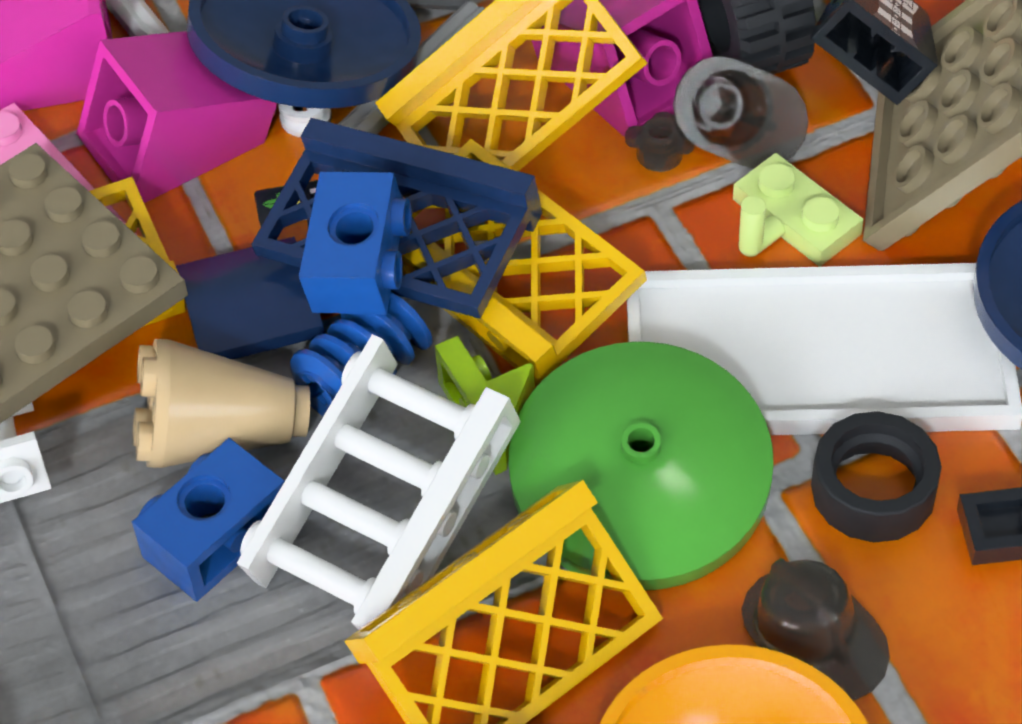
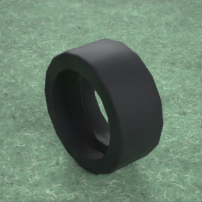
[811,411,942,543]

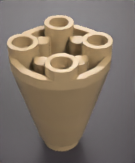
[133,339,310,468]

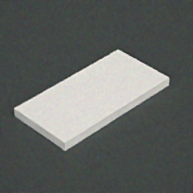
[626,263,1022,435]

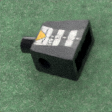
[811,0,938,105]

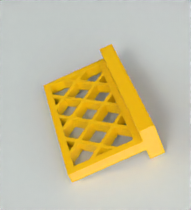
[375,0,648,213]
[400,138,647,386]
[344,480,663,724]

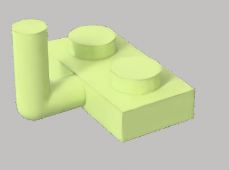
[733,153,864,267]

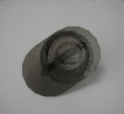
[673,56,809,168]
[742,558,890,701]

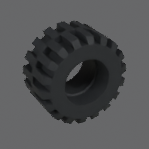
[697,0,816,85]

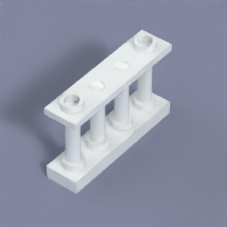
[237,334,521,630]

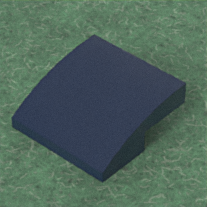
[176,236,325,360]

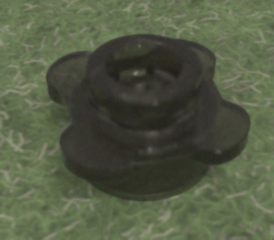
[625,112,695,172]

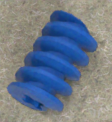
[290,292,433,416]

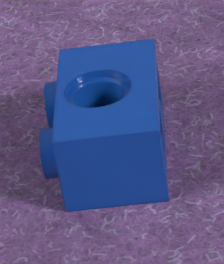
[299,172,412,315]
[132,438,285,602]

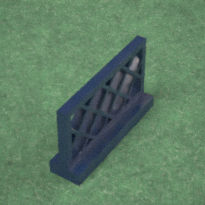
[251,118,543,319]

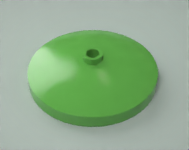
[508,342,773,590]

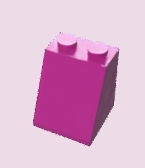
[0,0,113,111]
[532,0,721,141]
[76,31,277,203]

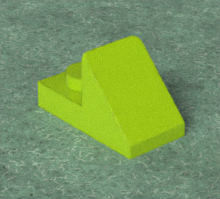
[435,336,535,475]

